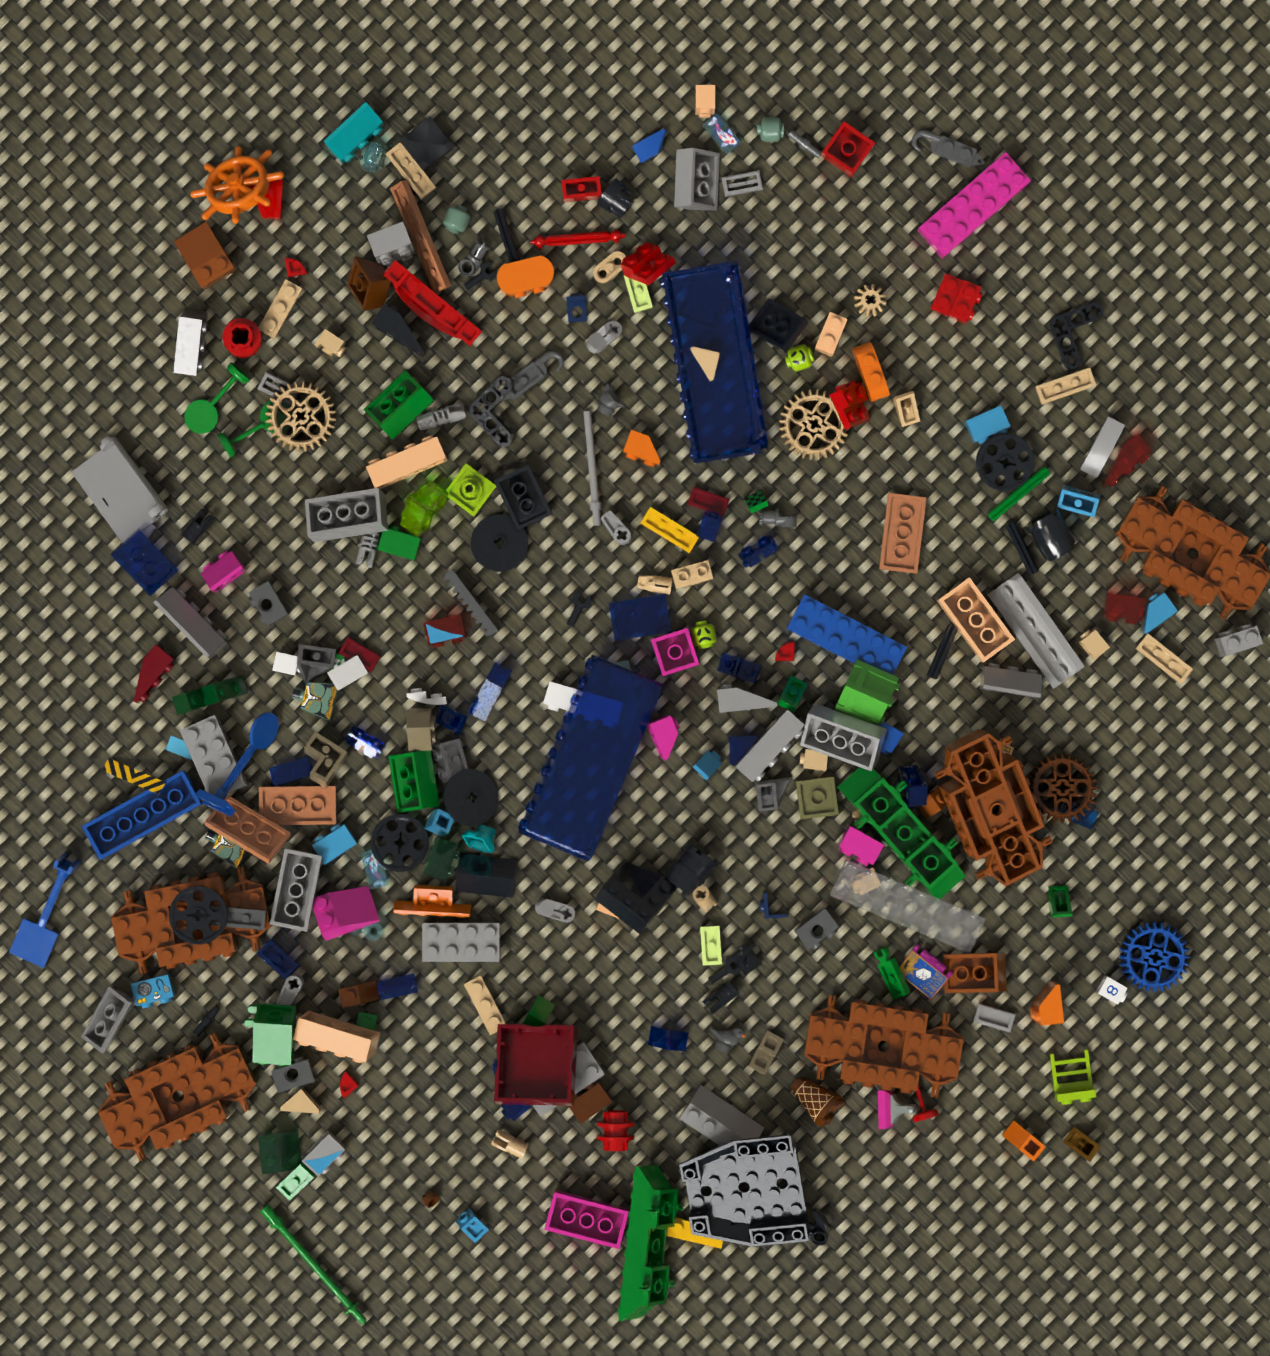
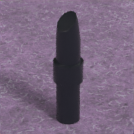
[193,1005,219,1037]

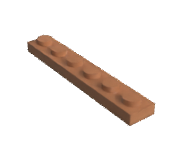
[390,180,451,293]

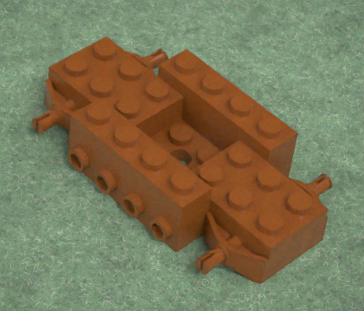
[1115,486,1270,621]
[934,729,1053,886]
[111,867,273,975]
[804,995,963,1098]
[98,1032,258,1161]

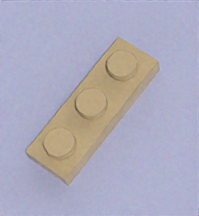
[386,142,436,200]
[258,279,303,339]
[1035,368,1096,405]
[1135,633,1193,684]
[464,975,506,1035]

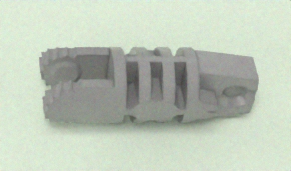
[416,403,466,430]
[356,532,381,568]

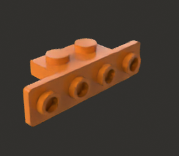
[393,885,471,918]

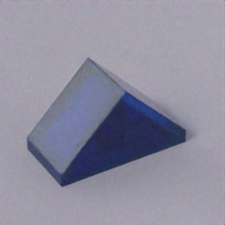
[436,705,469,734]
[729,735,759,766]
[648,1026,689,1051]

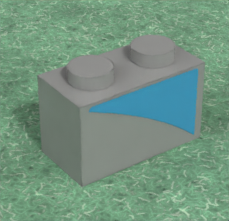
[301,1130,345,1176]

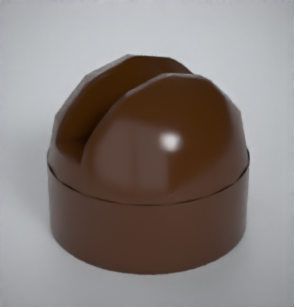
[422,1191,439,1208]

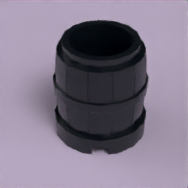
[1025,508,1076,561]
[666,842,718,896]

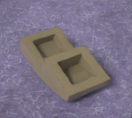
[748,1030,784,1075]

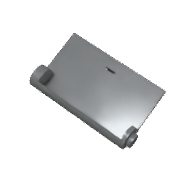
[71,436,168,545]

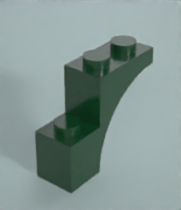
[172,675,248,715]

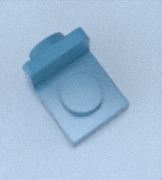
[456,1208,489,1243]

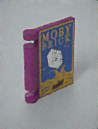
[899,943,954,1001]

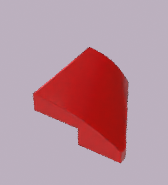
[249,179,284,220]

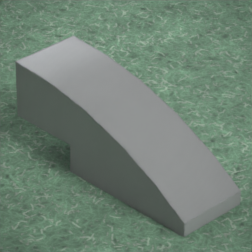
[1080,417,1125,478]

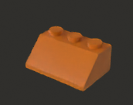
[1030,981,1064,1026]

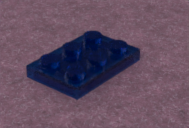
[111,528,179,596]
[609,594,672,641]

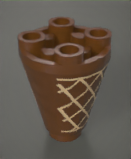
[791,1077,845,1127]

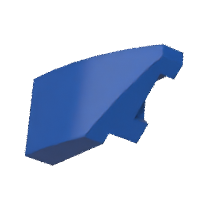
[632,128,667,163]

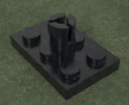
[746,298,809,353]

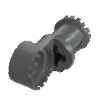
[458,238,491,276]
[759,509,797,527]

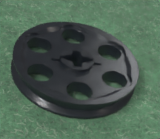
[976,433,1034,491]
[371,814,429,872]
[169,886,228,945]

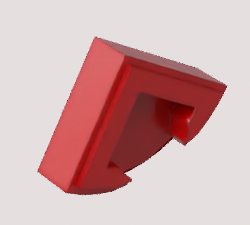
[285,258,307,278]
[775,642,795,661]
[340,1071,359,1098]

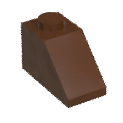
[338,980,381,1008]

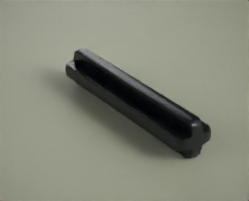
[493,208,520,263]
[1006,521,1038,575]
[927,625,958,679]

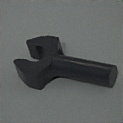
[464,262,498,290]
[567,591,591,627]
[708,957,741,984]

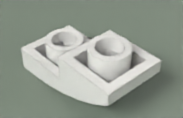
[407,688,447,705]

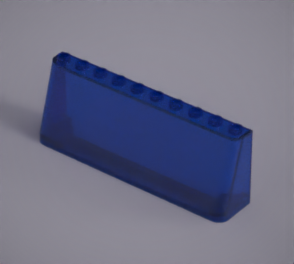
[661,260,768,464]
[518,655,662,861]

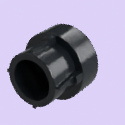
[597,178,636,218]

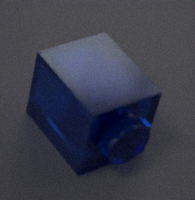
[697,511,723,542]

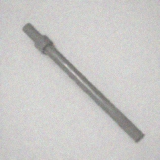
[583,411,602,526]

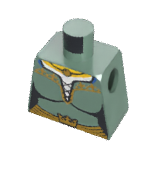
[292,682,338,720]
[205,829,247,868]

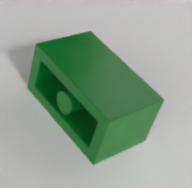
[377,525,422,561]

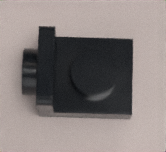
[733,943,762,975]

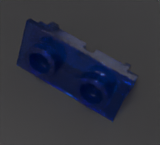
[737,535,779,568]
[345,726,386,760]
[377,974,418,1000]

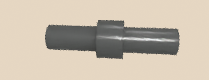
[788,130,822,159]

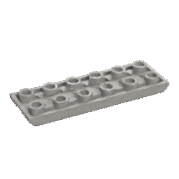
[987,573,1084,689]

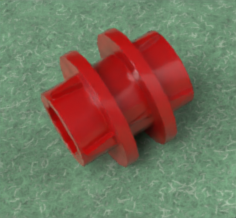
[222,318,262,358]
[596,1110,634,1151]

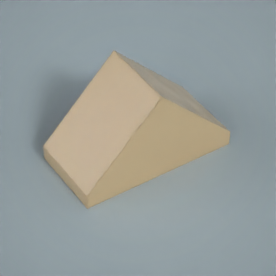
[690,346,720,381]
[893,391,920,427]
[280,1087,321,1114]

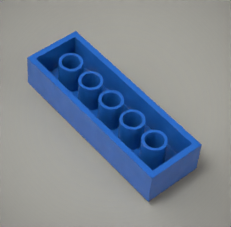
[786,594,907,675]
[81,770,203,860]

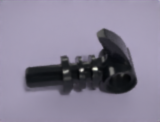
[808,1208,831,1246]

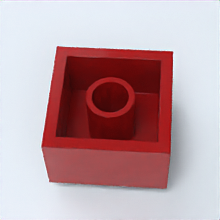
[821,121,875,178]

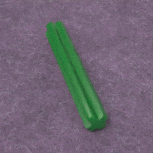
[987,467,1051,521]

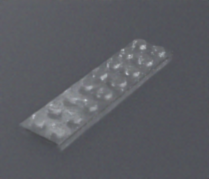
[830,859,986,954]

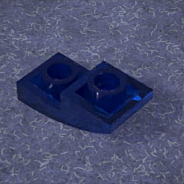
[717,653,761,684]
[269,757,312,787]

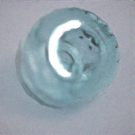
[359,142,386,173]

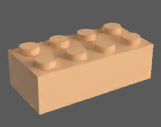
[366,435,448,489]
[937,577,1015,663]
[293,1010,380,1063]

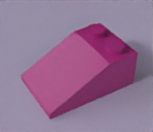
[313,886,380,941]

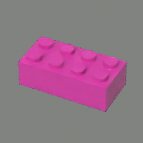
[544,1190,629,1249]

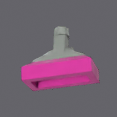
[878,1089,916,1129]

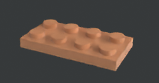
[879,493,927,574]
[259,786,337,825]
[205,795,291,864]

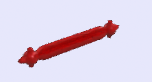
[530,229,626,249]

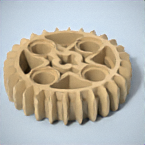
[265,381,336,452]
[779,389,848,460]

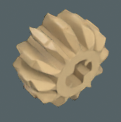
[854,284,887,317]

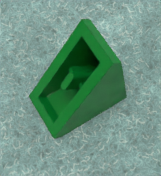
[1048,885,1072,917]
[522,995,555,1027]

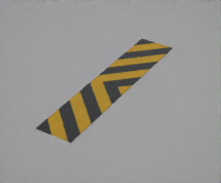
[102,758,166,795]

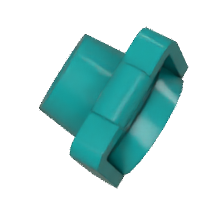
[462,825,496,853]

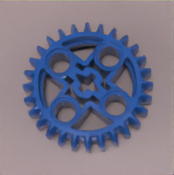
[1119,921,1190,992]

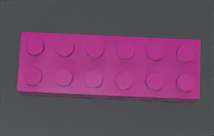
[917,152,1031,259]

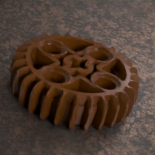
[1028,753,1098,824]

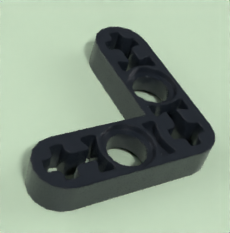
[1049,303,1104,370]
[469,375,514,447]

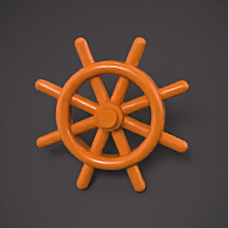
[190,146,284,224]

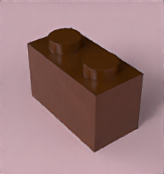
[568,1081,612,1124]

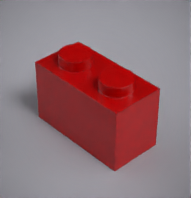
[561,176,602,202]

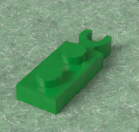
[874,946,911,1000]

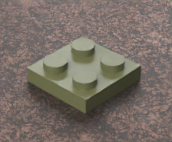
[796,777,839,820]

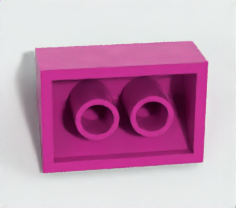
[646,715,680,760]

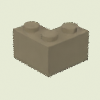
[406,708,436,751]
[304,731,347,789]

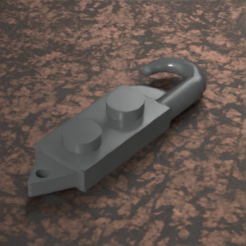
[912,130,985,168]
[501,351,564,400]

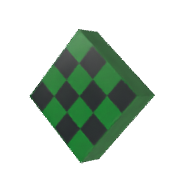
[744,490,769,514]

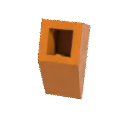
[623,430,660,467]
[1002,1120,1046,1161]

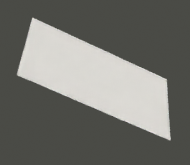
[327,655,368,690]

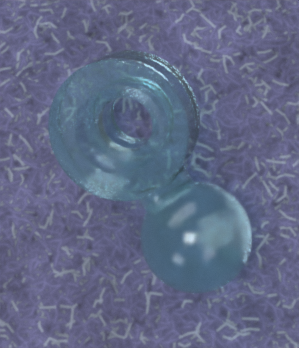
[350,922,384,941]

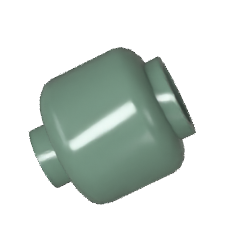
[757,117,784,142]
[443,204,471,234]

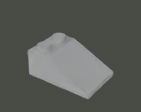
[716,684,777,713]

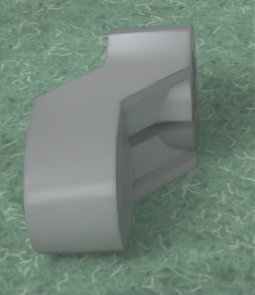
[587,321,622,353]
[535,898,575,923]

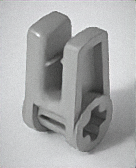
[601,511,631,545]
[276,974,304,1005]

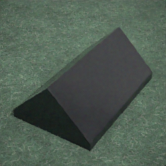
[455,853,517,898]

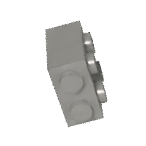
[1214,624,1263,657]

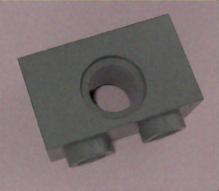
[248,581,289,626]
[794,908,839,950]
[271,1056,316,1093]

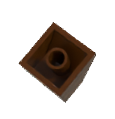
[347,256,391,311]

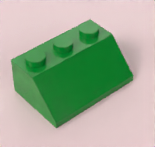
[363,370,434,440]
[388,751,439,813]

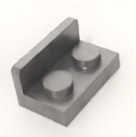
[432,738,468,783]

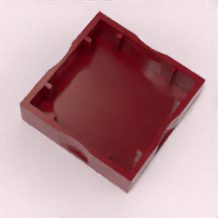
[494,1024,578,1106]

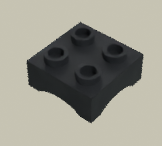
[400,116,454,172]

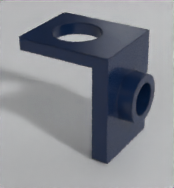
[566,293,587,323]
[760,892,788,919]

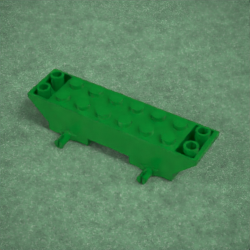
[837,767,966,902]
[618,1165,684,1321]

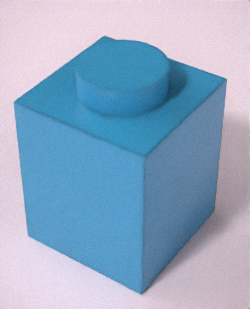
[424,809,454,836]

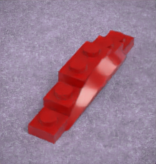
[382,259,482,346]

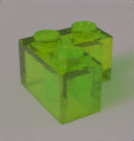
[400,481,449,537]

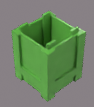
[835,659,901,726]

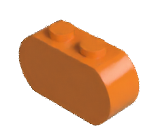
[497,255,554,298]
[852,342,890,402]

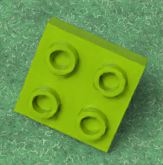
[443,464,496,517]

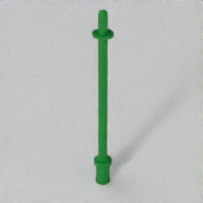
[260,1204,367,1324]

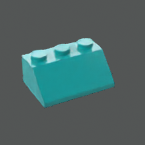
[324,102,384,164]

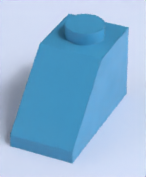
[1142,592,1178,634]
[692,750,722,780]

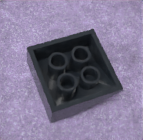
[595,862,678,934]

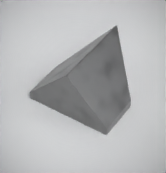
[297,644,336,685]
[755,777,792,812]

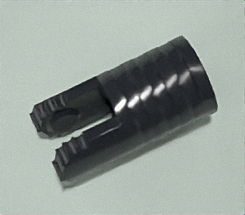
[181,509,215,545]
[702,980,740,1014]

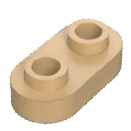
[593,251,626,283]

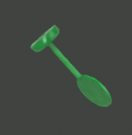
[184,362,251,434]
[217,401,293,458]

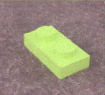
[624,275,653,313]
[700,926,722,966]

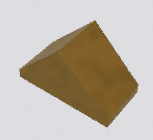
[1063,1127,1101,1162]

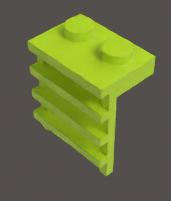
[1050,1049,1096,1105]

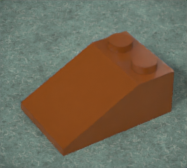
[174,222,237,290]
[943,953,1007,993]

